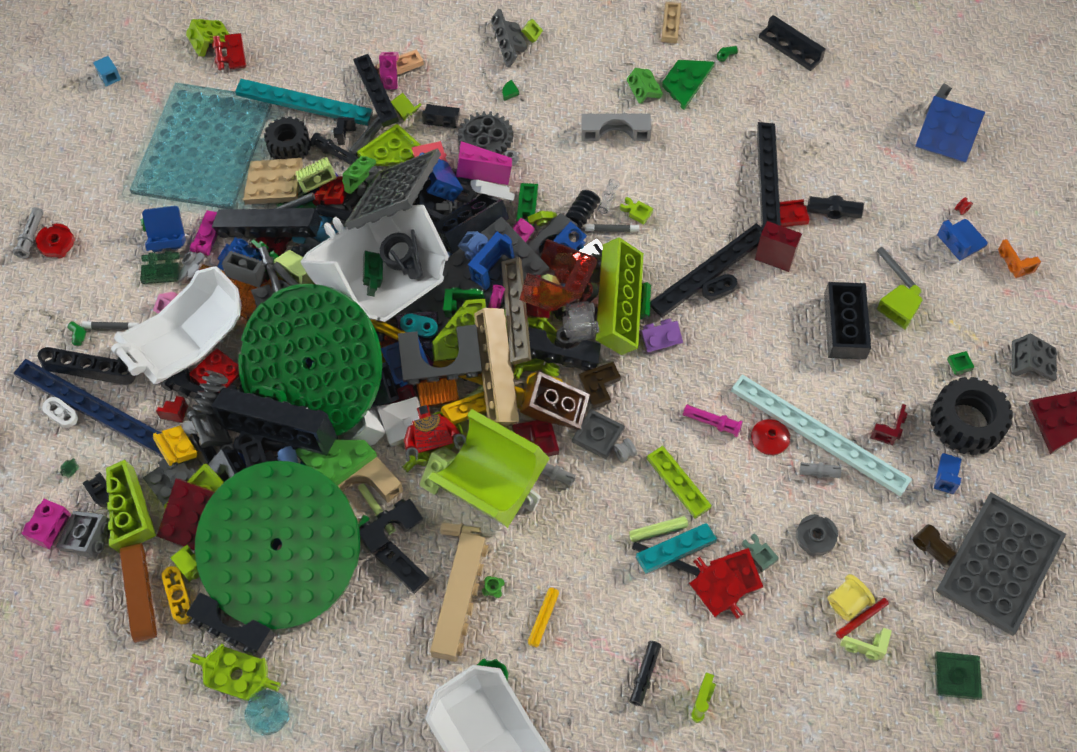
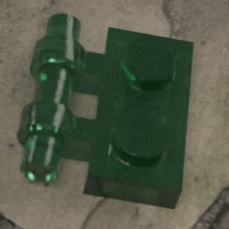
[140,251,180,284]

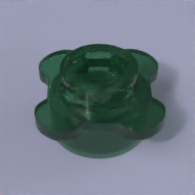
[60,458,79,478]

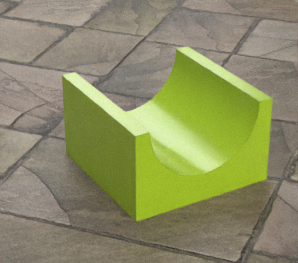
[428,409,550,528]

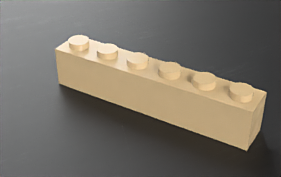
[474,308,519,426]
[430,533,489,662]

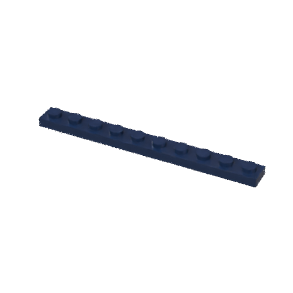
[14,359,164,458]

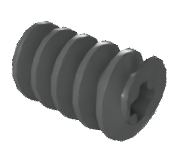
[192,370,228,414]

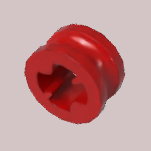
[955,197,973,215]

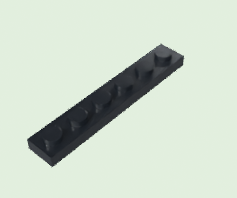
[353,54,399,128]

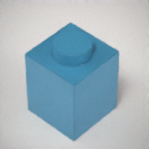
[93,56,121,87]

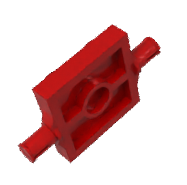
[689,557,748,619]

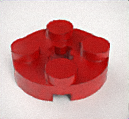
[36,223,75,258]

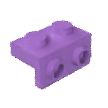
[639,318,683,352]

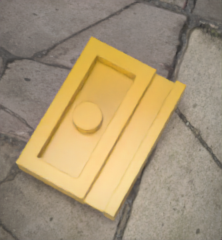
[153,425,197,466]

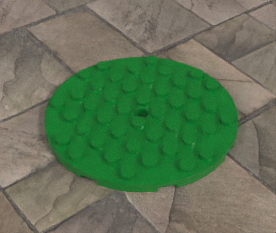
[238,284,382,436]
[195,461,360,629]

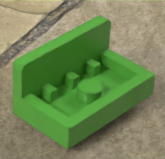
[627,68,663,104]
[343,156,376,193]

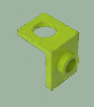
[391,93,421,121]

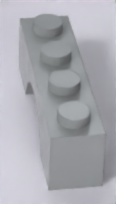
[581,113,651,141]

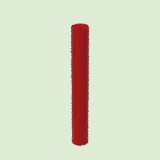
[836,598,889,639]

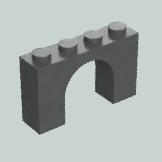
[398,325,482,385]

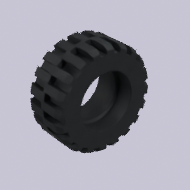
[930,377,1013,455]

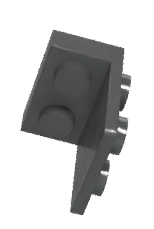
[1012,333,1057,381]

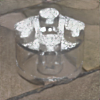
[562,301,599,343]

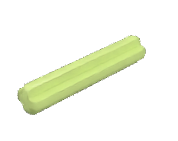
[629,516,688,542]

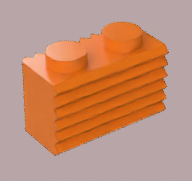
[417,378,459,407]

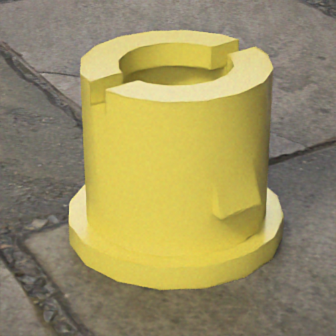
[827,574,875,621]

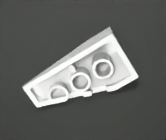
[341,407,386,446]

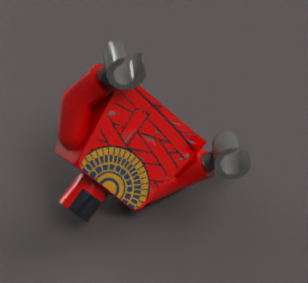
[404,405,467,461]

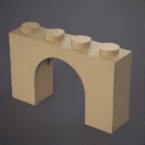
[338,457,403,503]

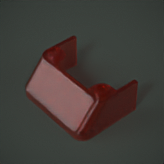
[519,239,597,312]

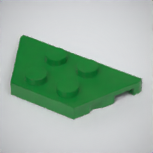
[662,60,715,110]

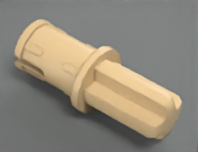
[440,522,481,539]

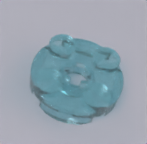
[244,690,290,736]

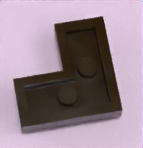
[578,362,621,409]

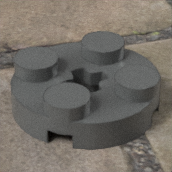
[796,514,838,556]

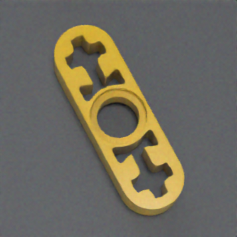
[162,566,191,625]

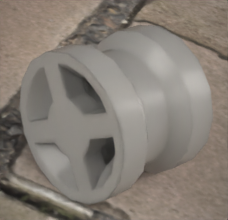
[613,438,637,463]

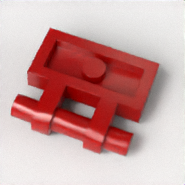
[212,33,247,70]
[313,176,347,206]

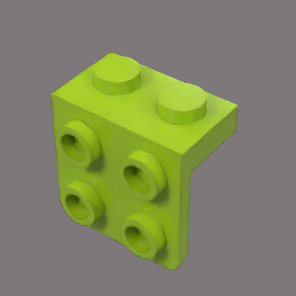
[186,19,229,57]

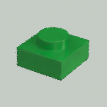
[947,351,974,375]

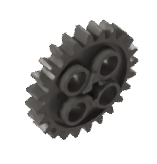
[458,111,514,155]

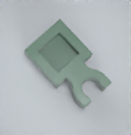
[742,533,779,572]

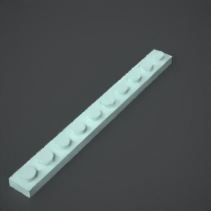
[731,374,912,497]

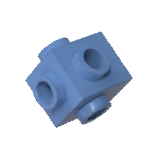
[458,231,488,260]

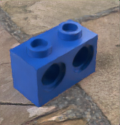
[544,221,587,265]

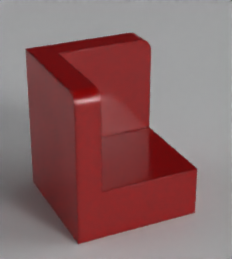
[156,396,188,423]

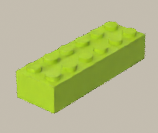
[595,237,644,355]

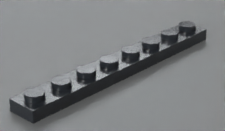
[757,122,781,233]
[650,223,761,318]

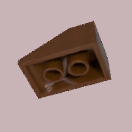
[520,371,590,430]

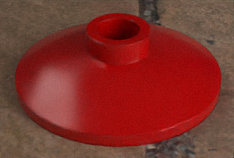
[751,419,790,455]

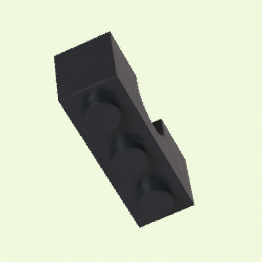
[359,499,423,555]

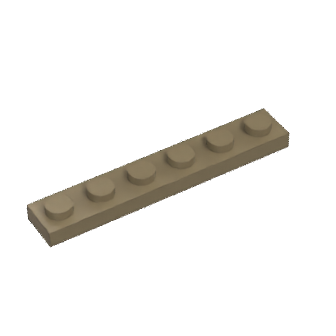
[501,257,531,365]

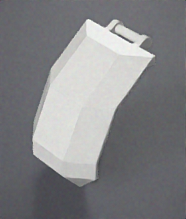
[111,266,242,385]
[425,665,551,752]

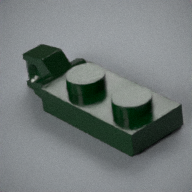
[362,250,383,297]

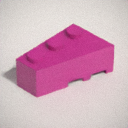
[456,141,512,185]

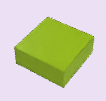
[521,19,543,43]

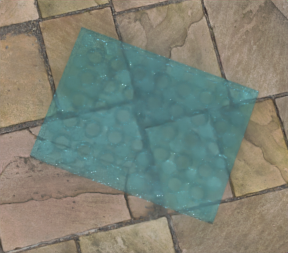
[130,82,272,209]

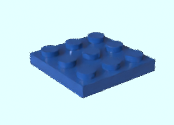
[915,96,985,163]

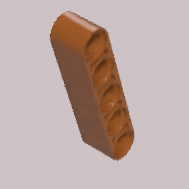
[120,543,157,643]

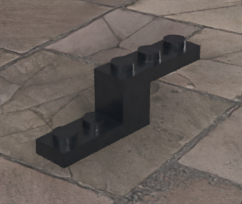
[188,434,246,482]

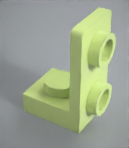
[419,446,457,495]
[840,628,892,660]

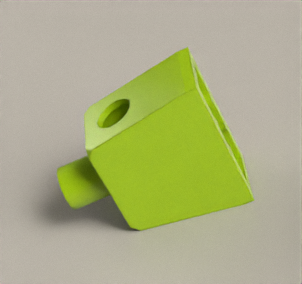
[876,285,923,330]

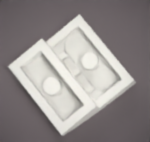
[471,180,515,201]

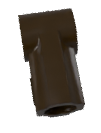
[912,524,956,566]

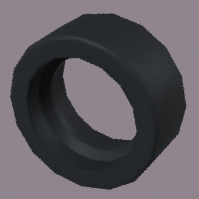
[380,232,413,270]

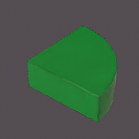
[502,80,519,101]

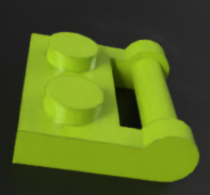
[691,672,716,723]

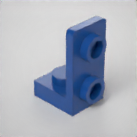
[933,453,962,494]

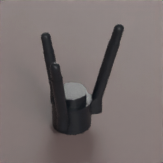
[390,229,423,279]

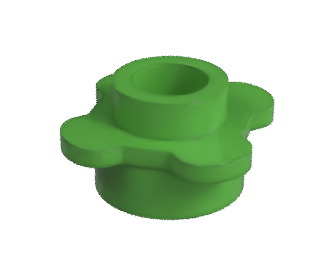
[482,576,505,598]

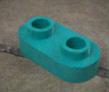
[400,313,438,338]

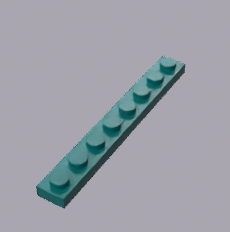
[235,78,373,126]

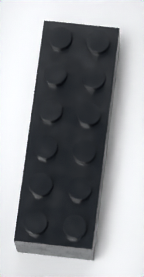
[212,388,337,456]

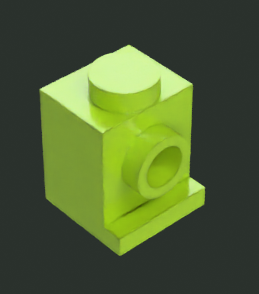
[170,545,200,582]

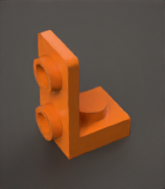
[998,239,1041,278]

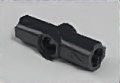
[807,195,864,219]

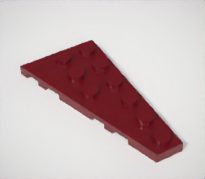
[1028,391,1077,455]

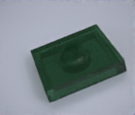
[934,651,982,700]

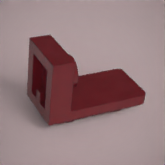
[870,404,908,446]

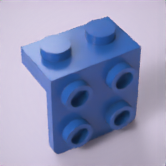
[142,206,186,252]
[937,219,988,261]
[217,237,262,270]

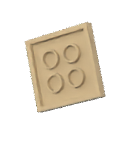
[243,158,303,205]

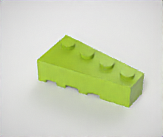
[106,459,157,553]

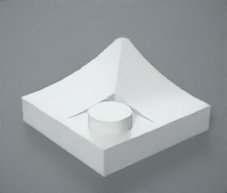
[377,397,420,447]

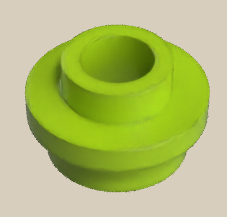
[541,362,560,377]

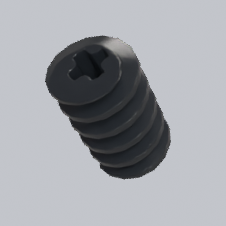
[565,190,601,229]

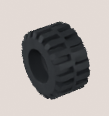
[264,117,311,160]

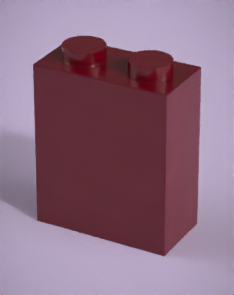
[755,221,802,272]

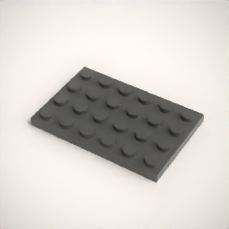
[345,148,441,230]
[936,492,1066,636]

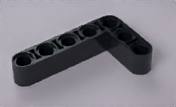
[37,347,136,385]

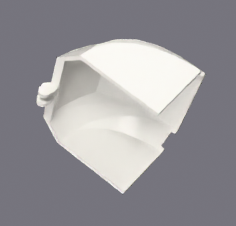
[300,205,449,322]

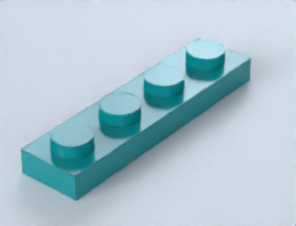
[636,523,717,574]

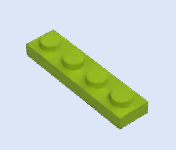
[647,445,712,519]

